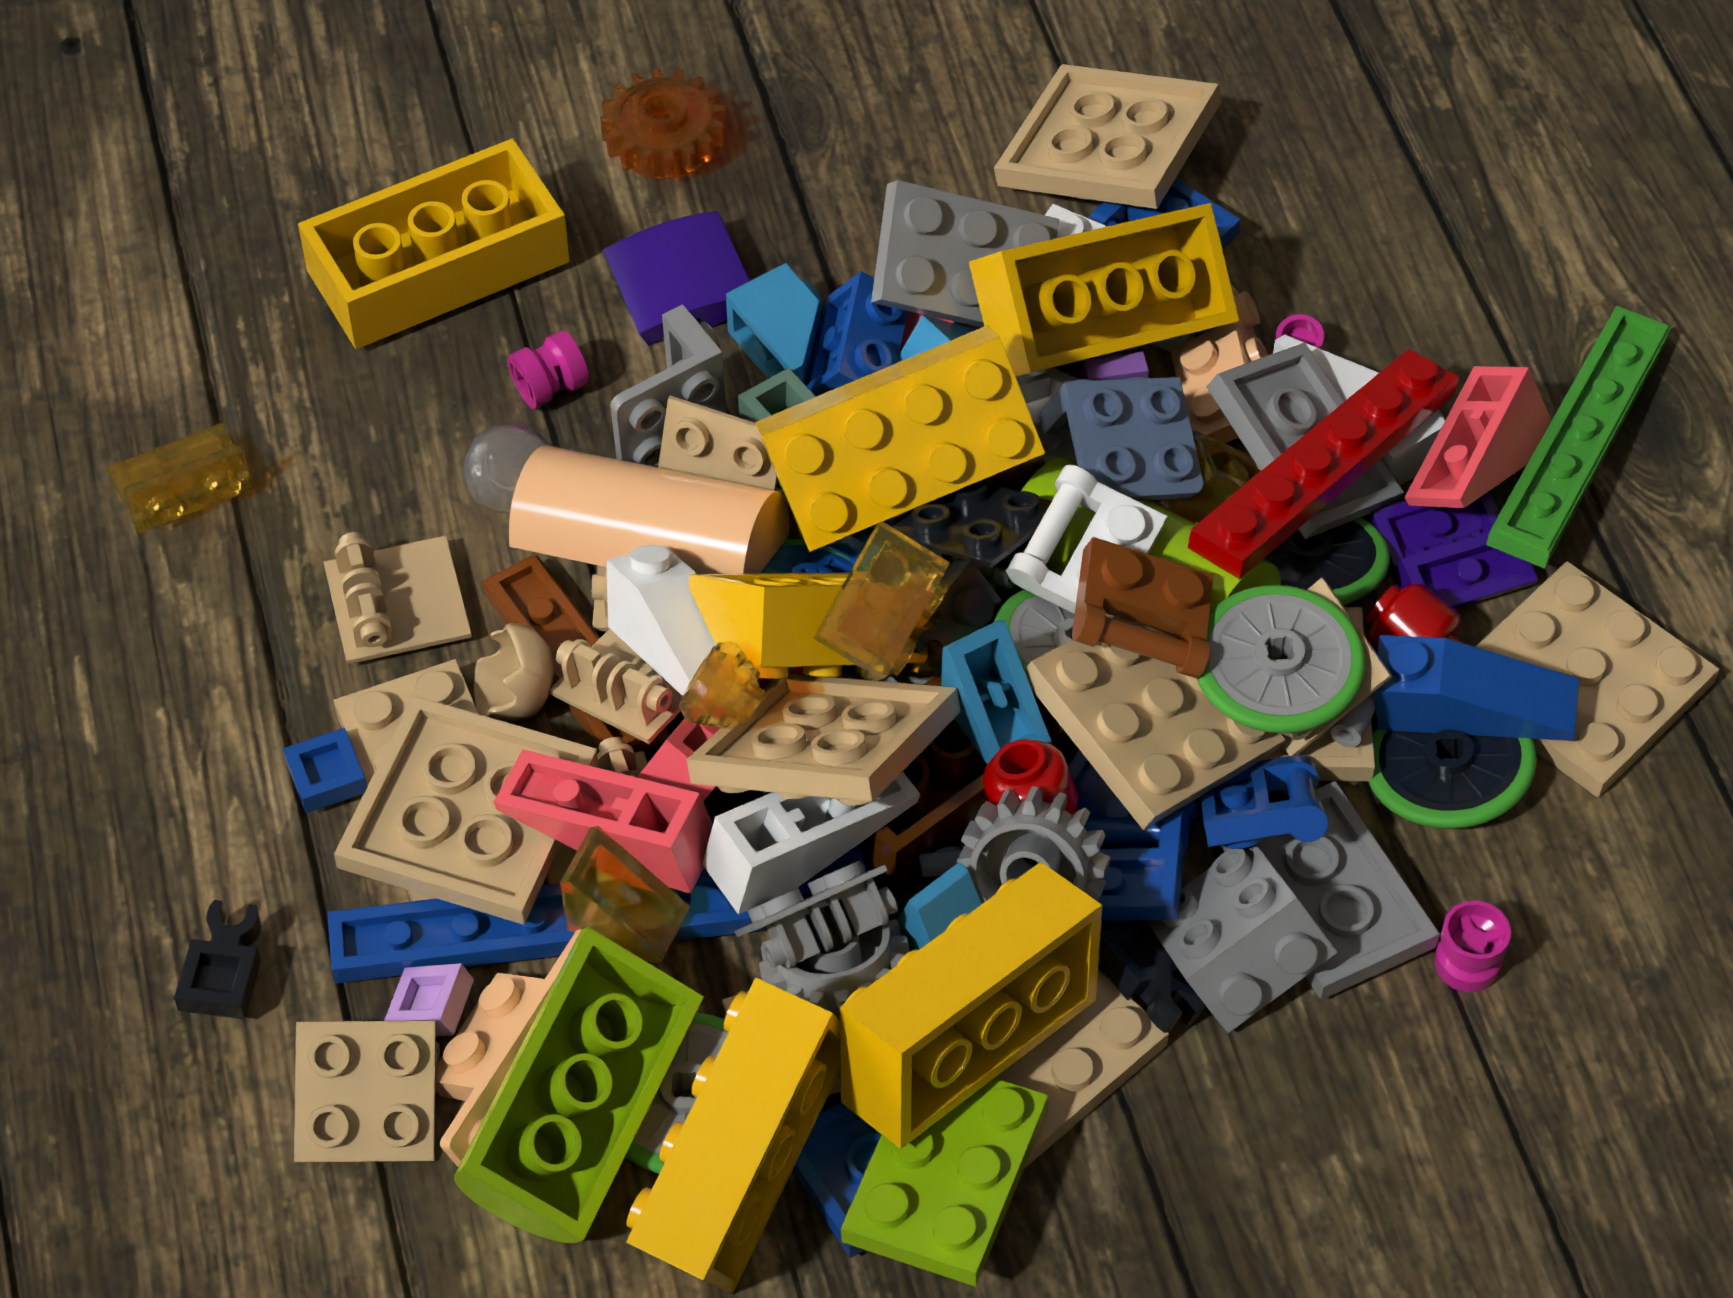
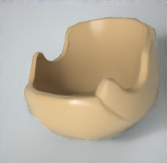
[474,623,555,722]

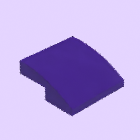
[603,211,751,346]
[1366,491,1538,609]

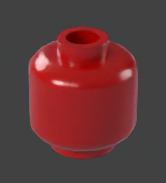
[1365,583,1462,653]
[982,739,1078,815]

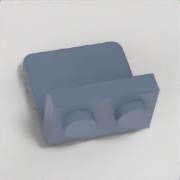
[1040,377,1203,501]

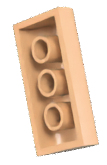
[509,445,790,574]

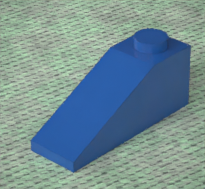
[1373,635,1579,741]

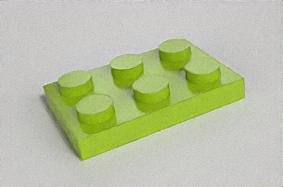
[841,1078,1048,1287]

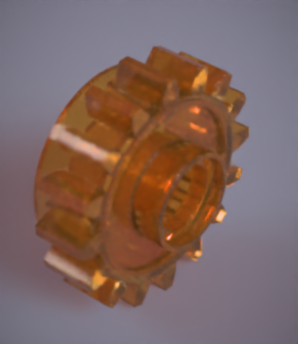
[600,68,726,179]

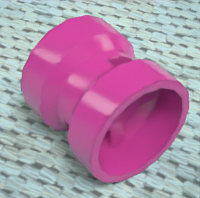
[507,330,589,409]
[1434,900,1511,992]

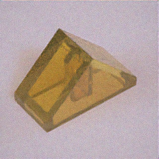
[560,826,690,963]

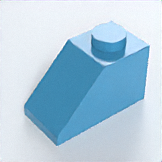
[726,263,823,385]

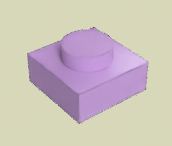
[384,963,474,1036]

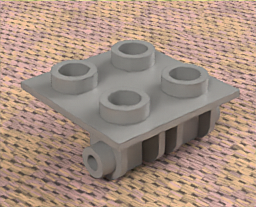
[734,860,898,968]

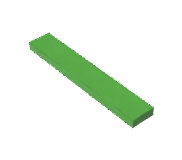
[1486,305,1672,569]

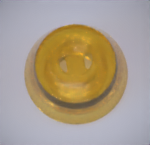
[679,641,765,729]

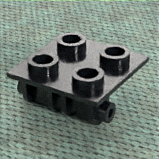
[887,479,1052,591]

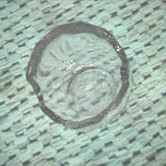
[463,422,550,513]

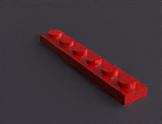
[1188,348,1459,579]

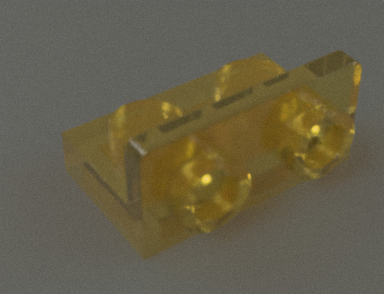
[107,423,252,534]
[813,522,950,682]

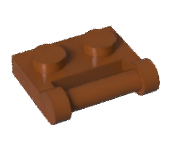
[1072,537,1213,679]

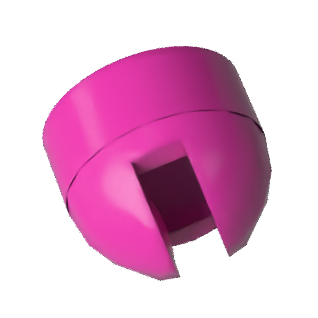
[1276,314,1324,350]

